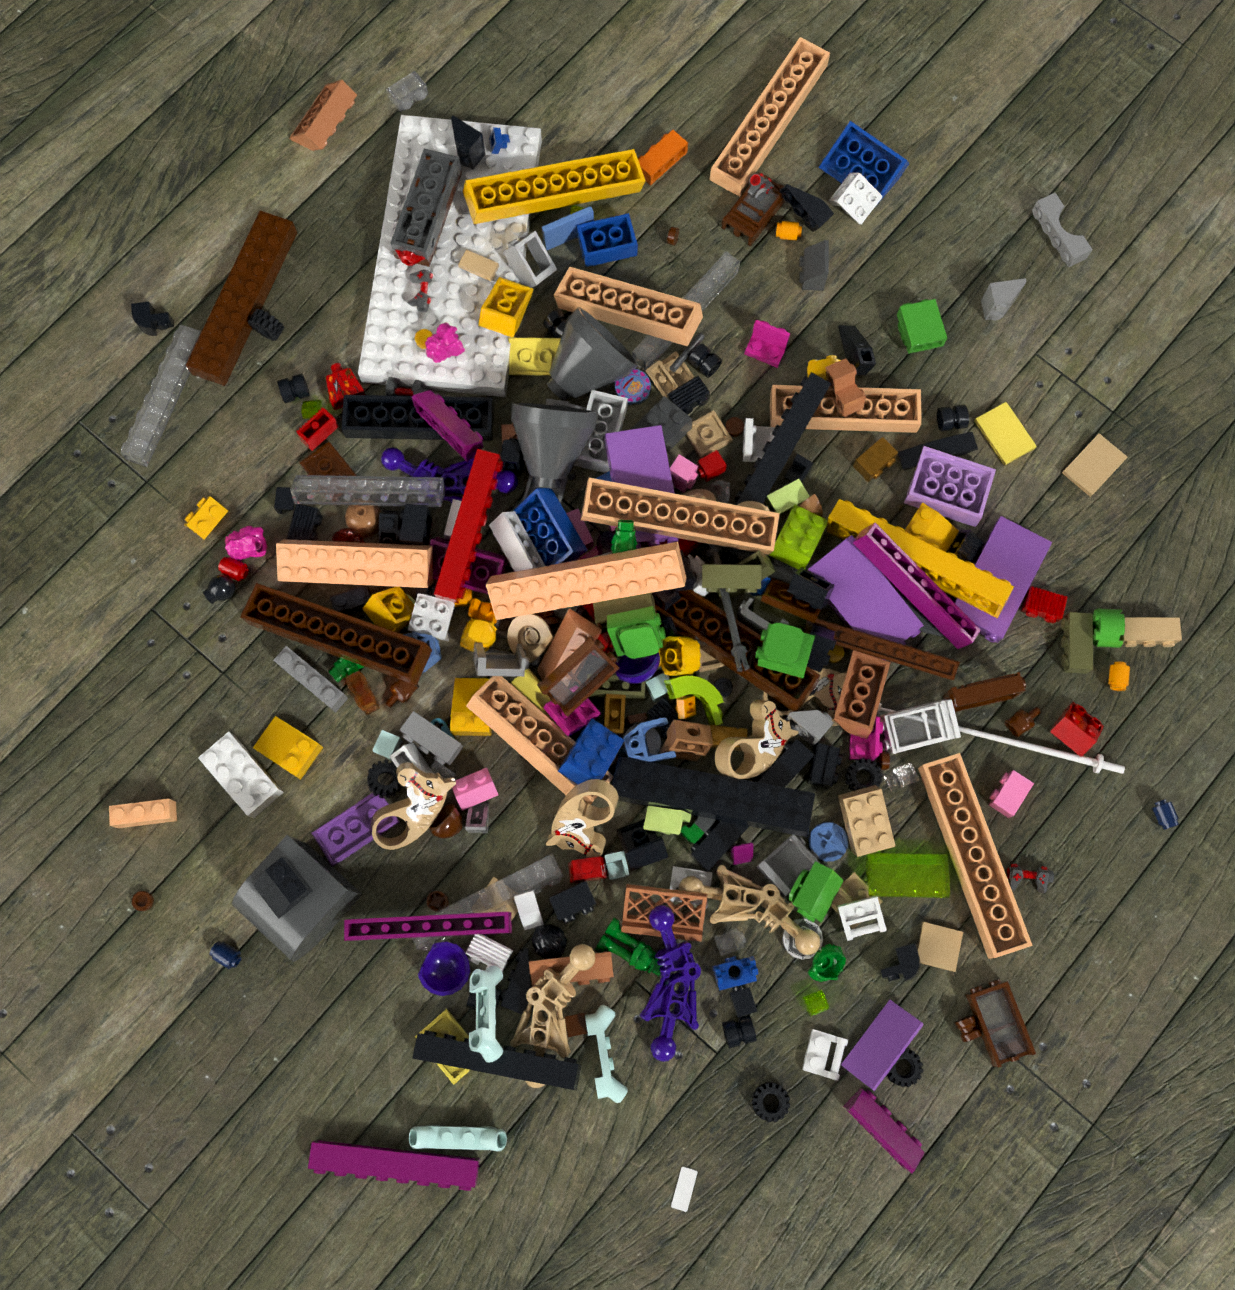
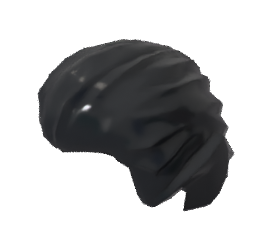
[532,924,567,959]

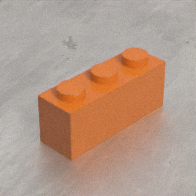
[638,130,688,186]

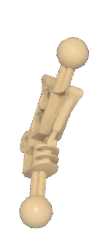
[679,865,820,955]
[510,944,595,1088]

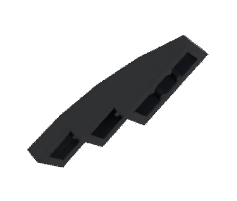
[898,432,978,471]

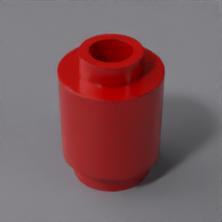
[218,557,249,581]

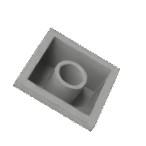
[981,278,1027,321]
[785,710,834,747]

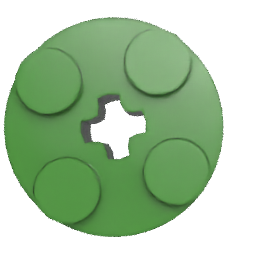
[1093,608,1125,648]

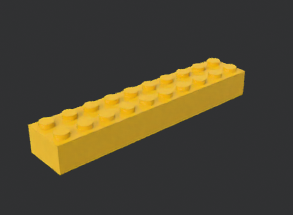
[463,149,645,224]
[827,499,1014,619]

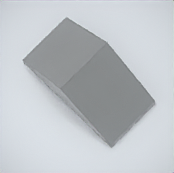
[465,802,489,833]

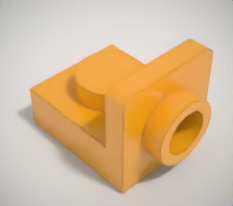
[468,598,497,624]
[676,695,696,719]

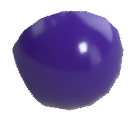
[614,651,660,684]
[418,942,470,996]

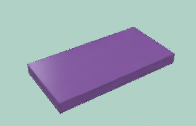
[312,793,400,866]
[841,1000,924,1091]

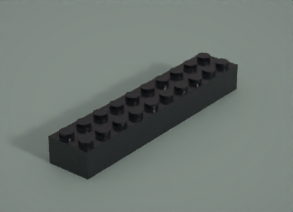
[612,756,815,837]

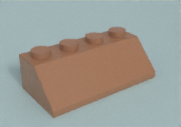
[290,80,357,151]
[537,609,602,688]
[833,650,890,739]
[529,952,614,986]

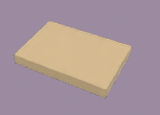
[1062,434,1127,497]

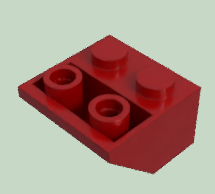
[1050,702,1104,757]

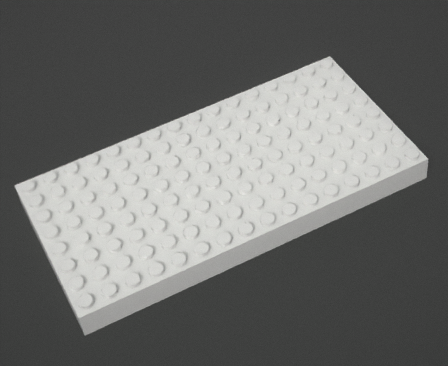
[358,115,542,398]

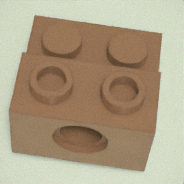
[660,720,713,761]

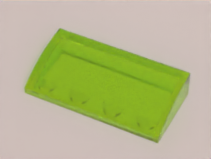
[865,853,950,898]

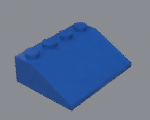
[819,121,909,207]
[513,488,587,566]

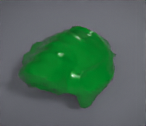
[808,944,846,982]

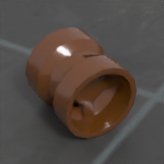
[535,610,559,629]
[426,891,449,912]
[954,1015,982,1042]

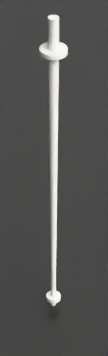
[877,703,1125,774]

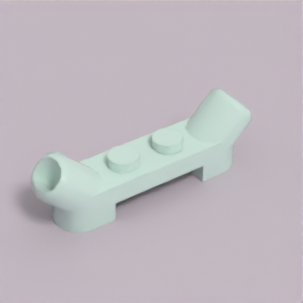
[469,966,503,1063]
[585,1004,628,1103]
[409,1125,507,1151]

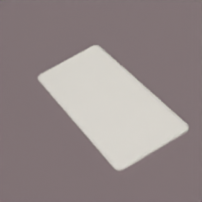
[671,1167,697,1212]

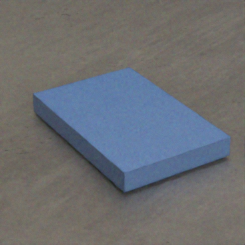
[542,206,594,250]

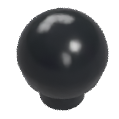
[203,575,235,604]

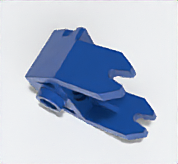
[712,956,758,991]

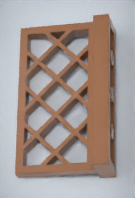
[621,884,707,942]

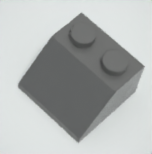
[799,240,829,291]

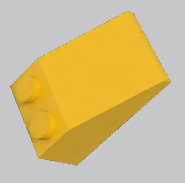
[478,277,534,337]
[905,503,959,552]
[450,678,492,736]
[253,716,323,780]

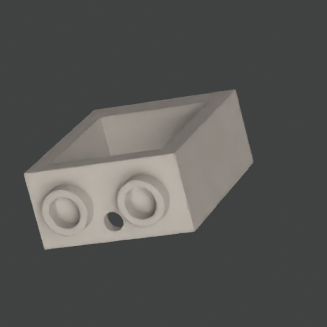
[503,231,557,288]

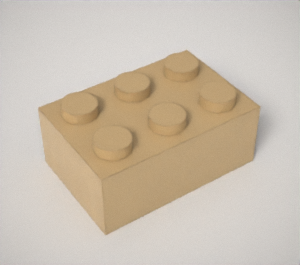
[838,785,895,857]

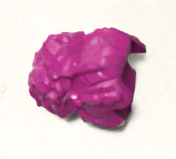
[425,322,465,363]
[225,526,267,561]

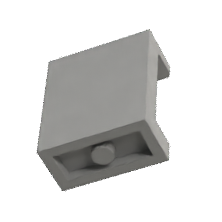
[736,598,789,635]
[473,642,529,677]
[756,834,820,897]

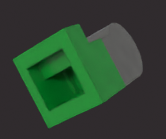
[680,816,715,845]

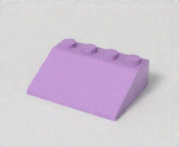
[904,446,996,527]

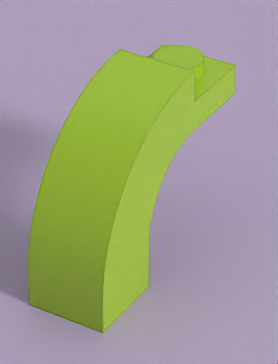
[664,676,724,725]

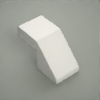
[514,889,544,930]

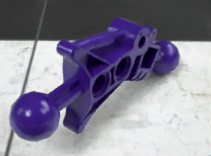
[381,447,518,503]
[640,905,701,1062]

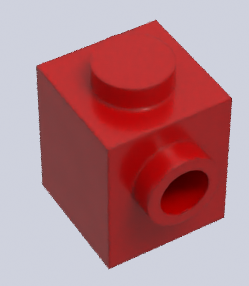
[697,450,727,482]

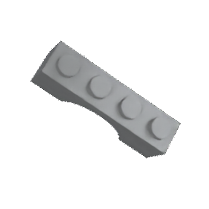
[1032,193,1093,267]
[273,646,348,713]

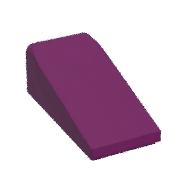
[730,842,754,865]

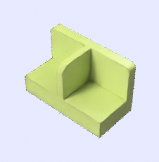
[765,479,810,515]
[643,806,691,835]

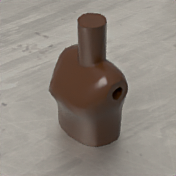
[386,679,419,708]
[1004,707,1041,738]

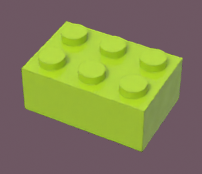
[769,504,828,570]

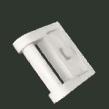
[670,866,712,908]
[837,896,886,941]
[802,1029,848,1081]

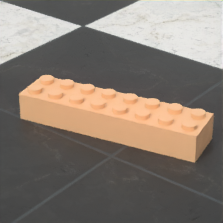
[554,267,703,346]
[770,385,921,433]
[276,539,433,588]
[466,676,614,805]

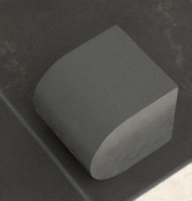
[232,835,363,962]

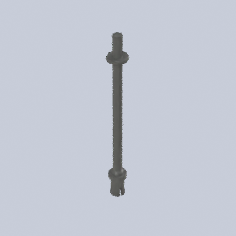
[706,544,749,672]

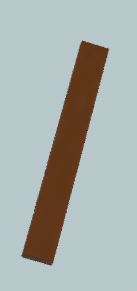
[803,618,960,681]

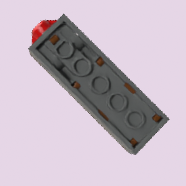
[391,148,462,267]

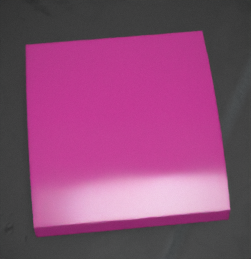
[544,685,601,736]

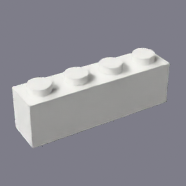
[489,511,545,572]

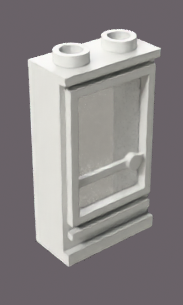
[879,699,961,754]

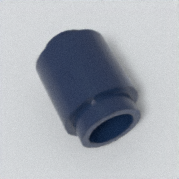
[1152,799,1179,830]
[209,941,241,969]

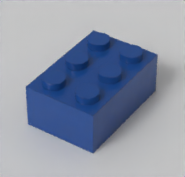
[577,213,638,267]
[558,718,625,785]

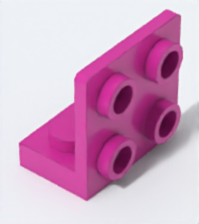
[744,320,790,368]
[849,716,883,762]

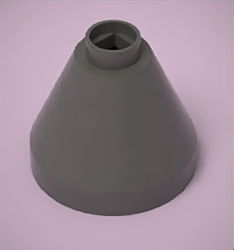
[546,307,638,401]
[511,403,597,489]

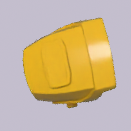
[460,619,497,652]

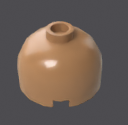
[345,499,382,538]

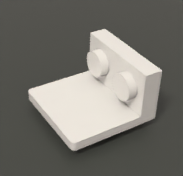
[828,173,882,224]
[743,418,775,462]
[408,593,455,642]

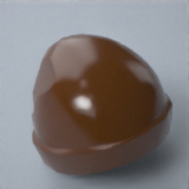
[429,804,463,839]

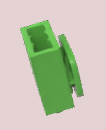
[897,299,947,354]
[607,606,666,659]
[755,623,815,678]
[789,861,844,923]

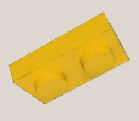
[184,496,228,540]

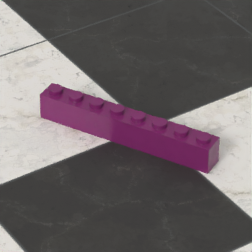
[853,523,981,649]
[344,912,512,941]
[308,1140,480,1191]

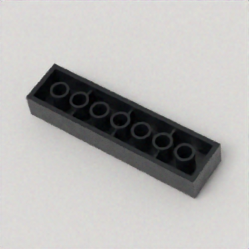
[342,395,494,441]

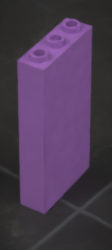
[604,425,681,549]
[954,516,1052,643]
[807,535,924,660]

